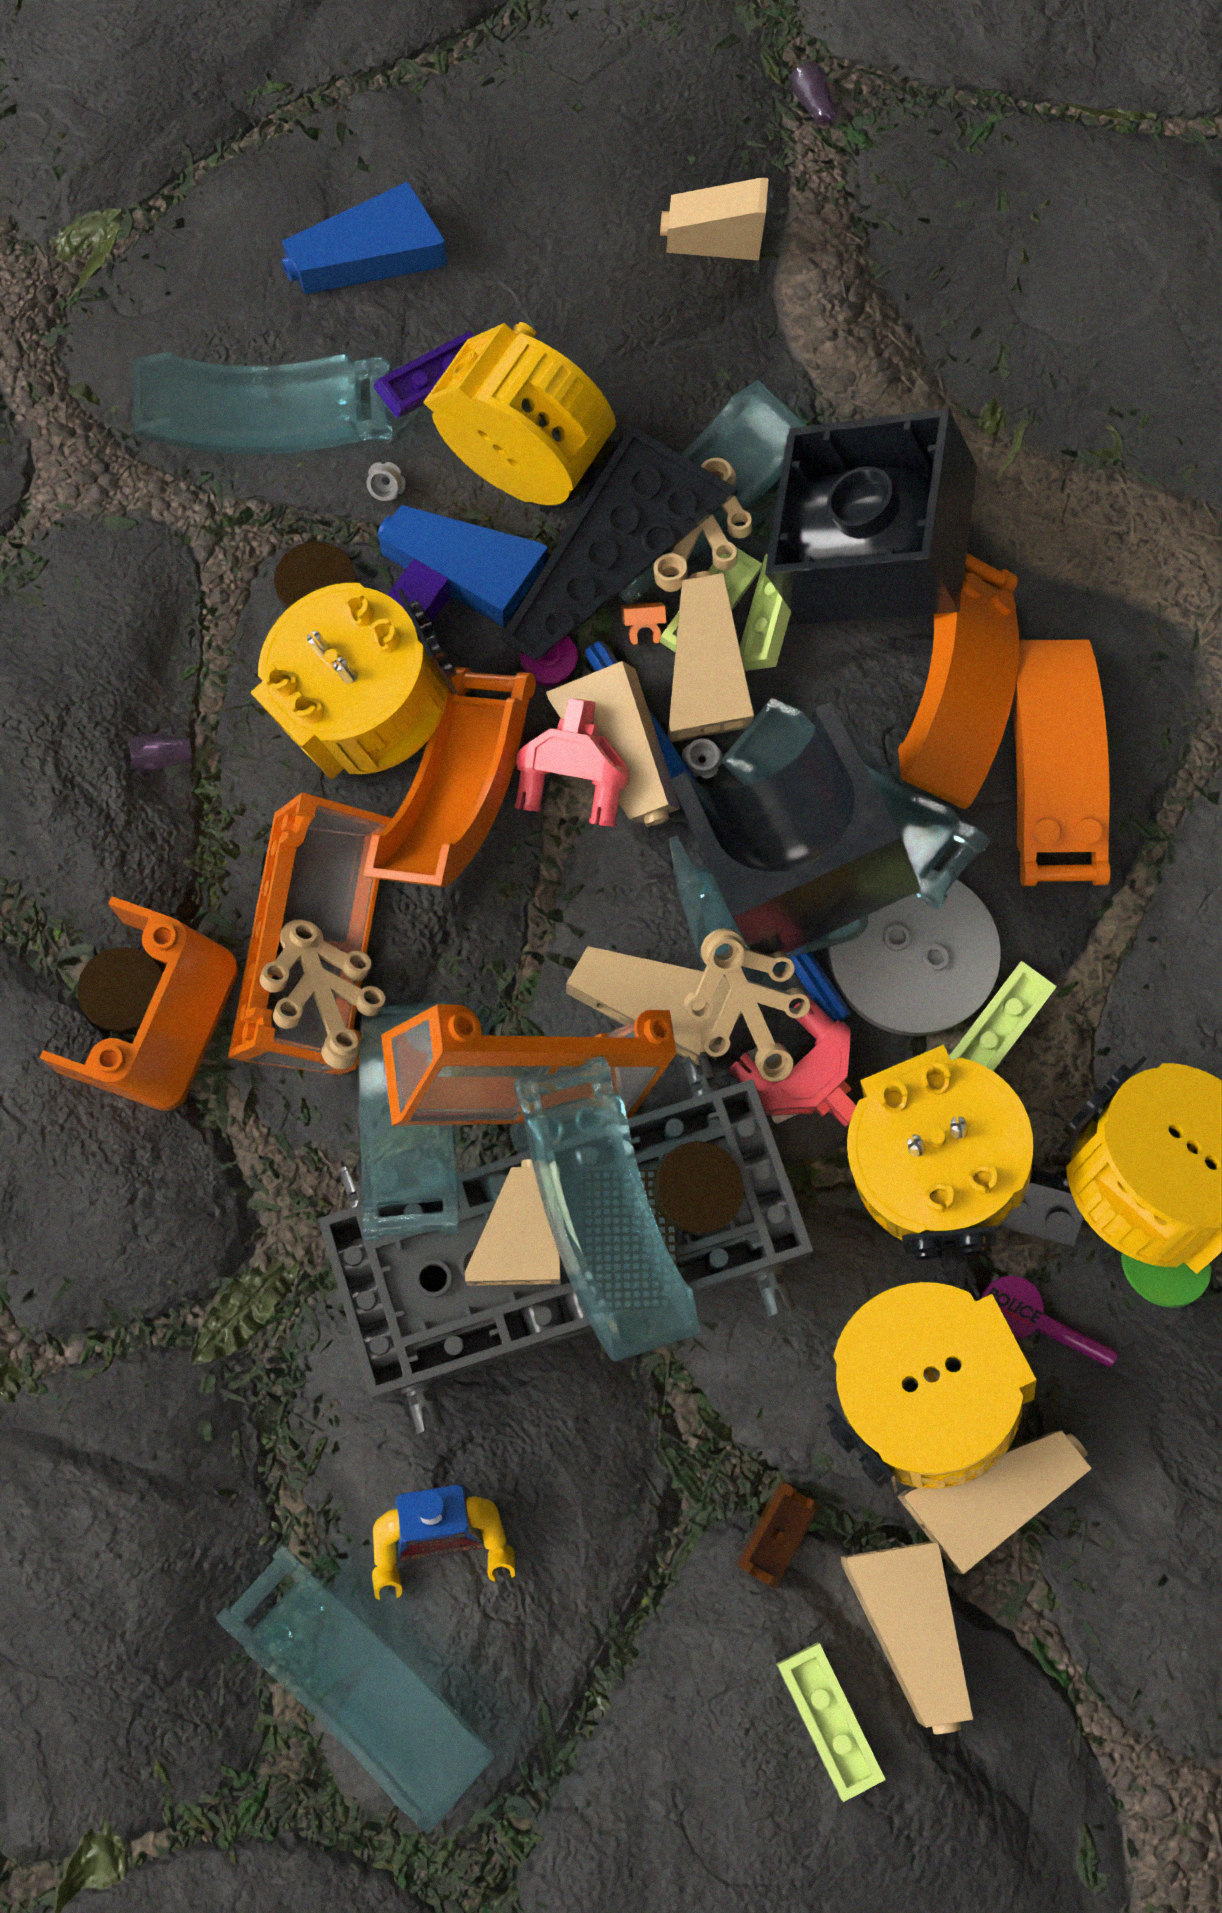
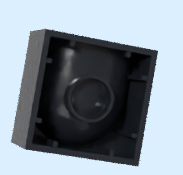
[765,408,978,624]
[670,702,921,955]

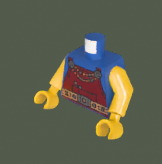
[372,1485,515,1600]

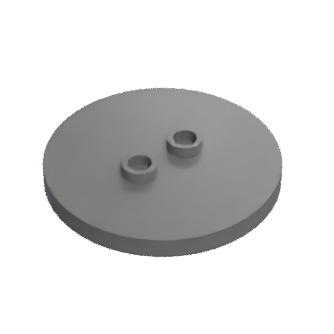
[828,868,1001,1036]

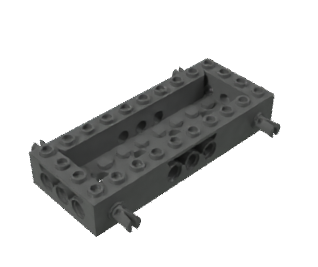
[318,1052,813,1435]

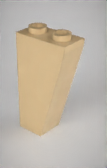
[566,946,742,1066]

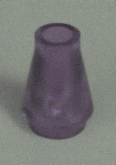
[790,61,837,125]
[129,731,192,773]

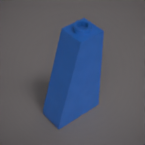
[281,181,447,294]
[378,505,548,628]

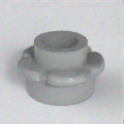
[367,462,406,501]
[681,739,723,779]

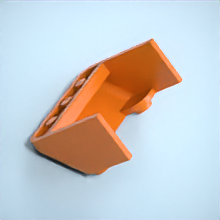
[40,896,239,1111]

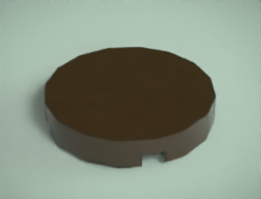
[274,541,357,609]
[77,947,163,1034]
[652,1141,744,1235]

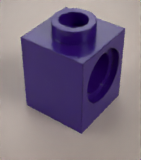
[388,559,451,622]

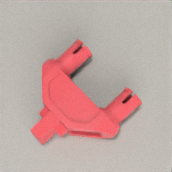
[514,698,630,827]
[727,994,856,1127]

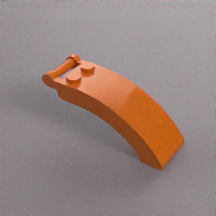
[898,553,1019,810]
[1011,640,1110,886]
[363,667,536,888]

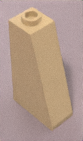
[668,571,754,742]
[546,661,680,827]
[897,1431,1092,1574]
[841,1541,973,1734]

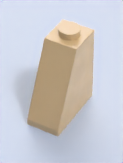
[660,178,768,260]
[465,1159,560,1286]

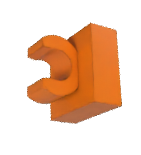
[621,602,666,645]

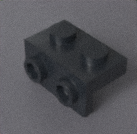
[999,1163,1084,1246]

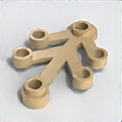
[653,458,752,592]
[260,920,385,1069]
[684,928,810,1082]

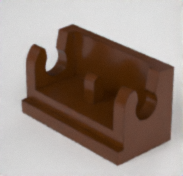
[734,1482,819,1589]

